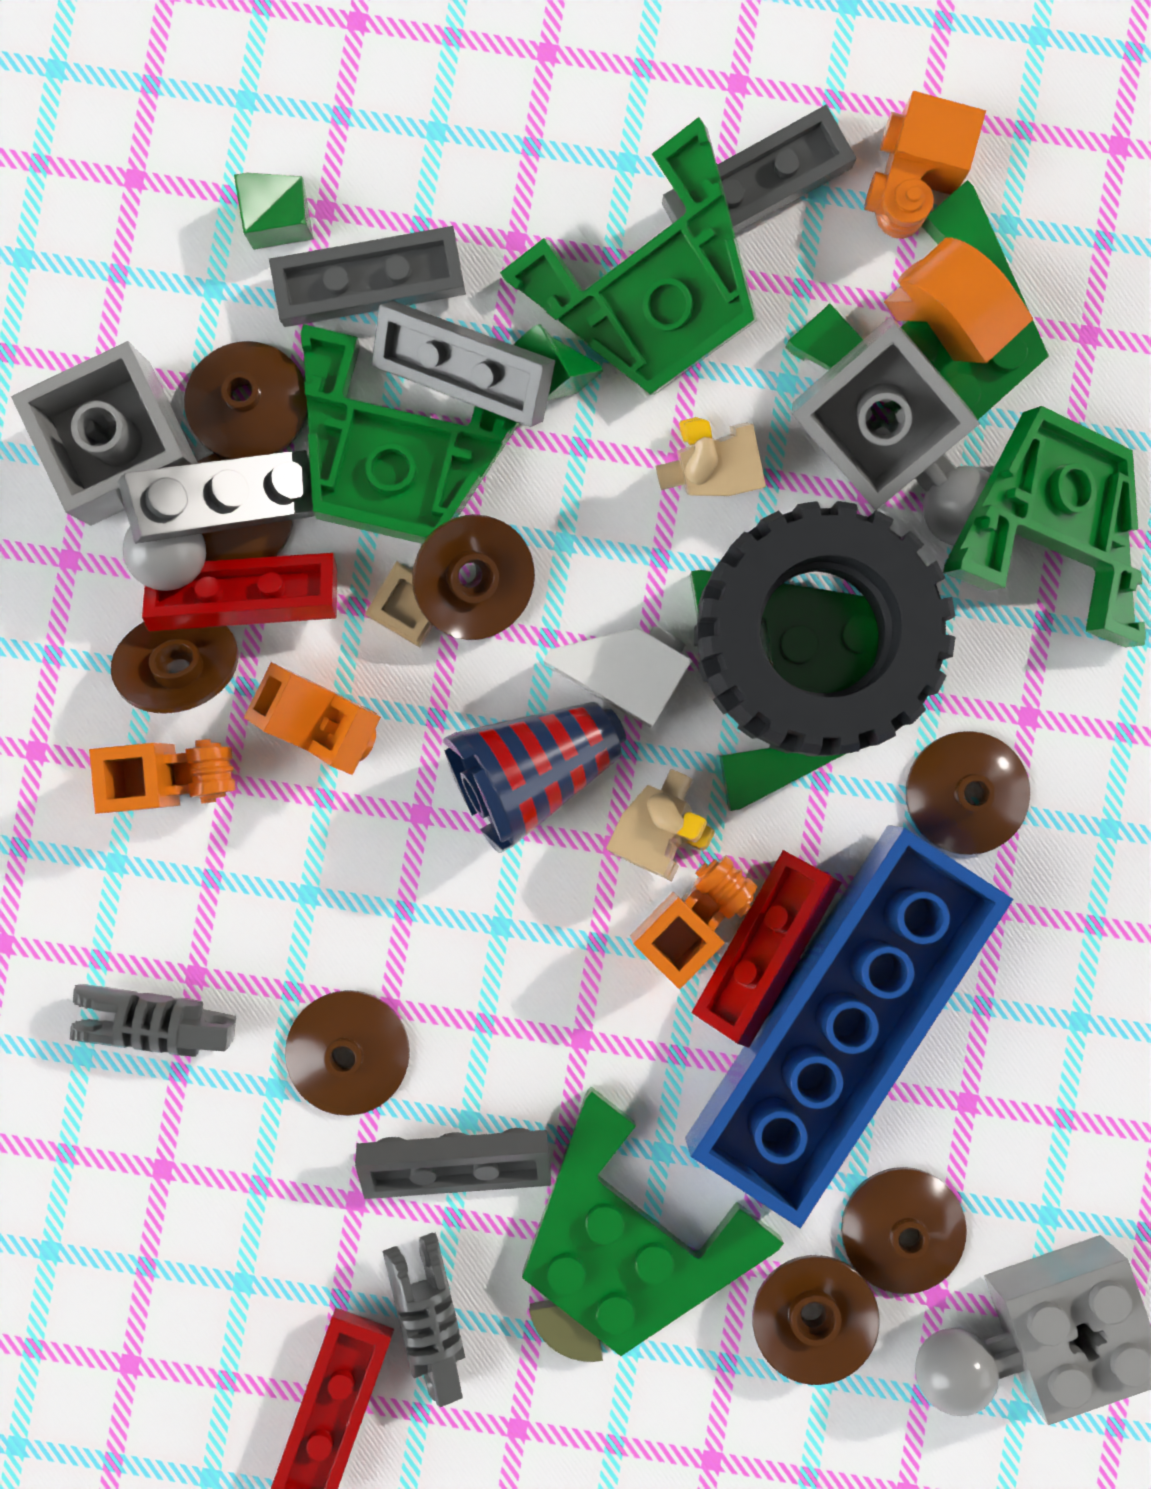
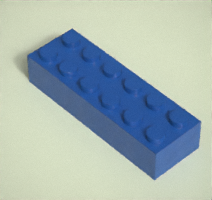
[685,825,1014,1229]

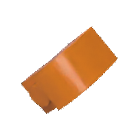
[884,238,1033,363]
[243,662,381,775]

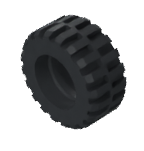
[694,501,956,756]

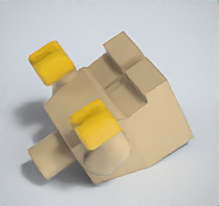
[655,417,766,496]
[606,769,715,882]

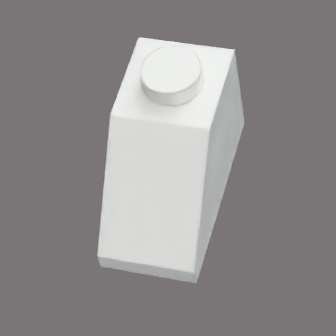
[543,626,692,728]

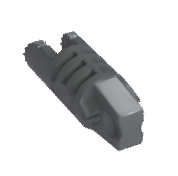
[69,984,236,1057]
[382,1232,466,1407]

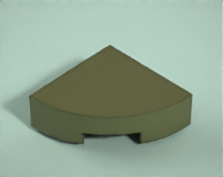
[529,1300,603,1362]

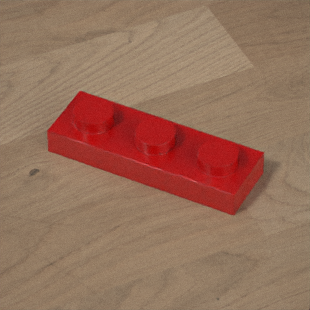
[142,553,337,631]
[691,850,842,1048]
[271,1308,395,1489]

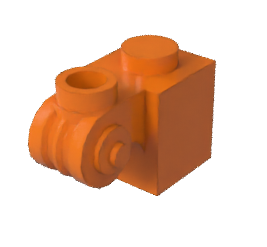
[864,91,986,239]
[89,739,236,814]
[630,855,757,990]

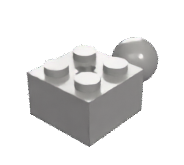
[792,316,991,546]
[11,341,206,591]
[915,1235,1151,1425]

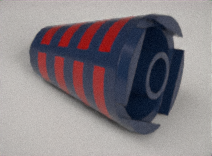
[443,702,626,853]

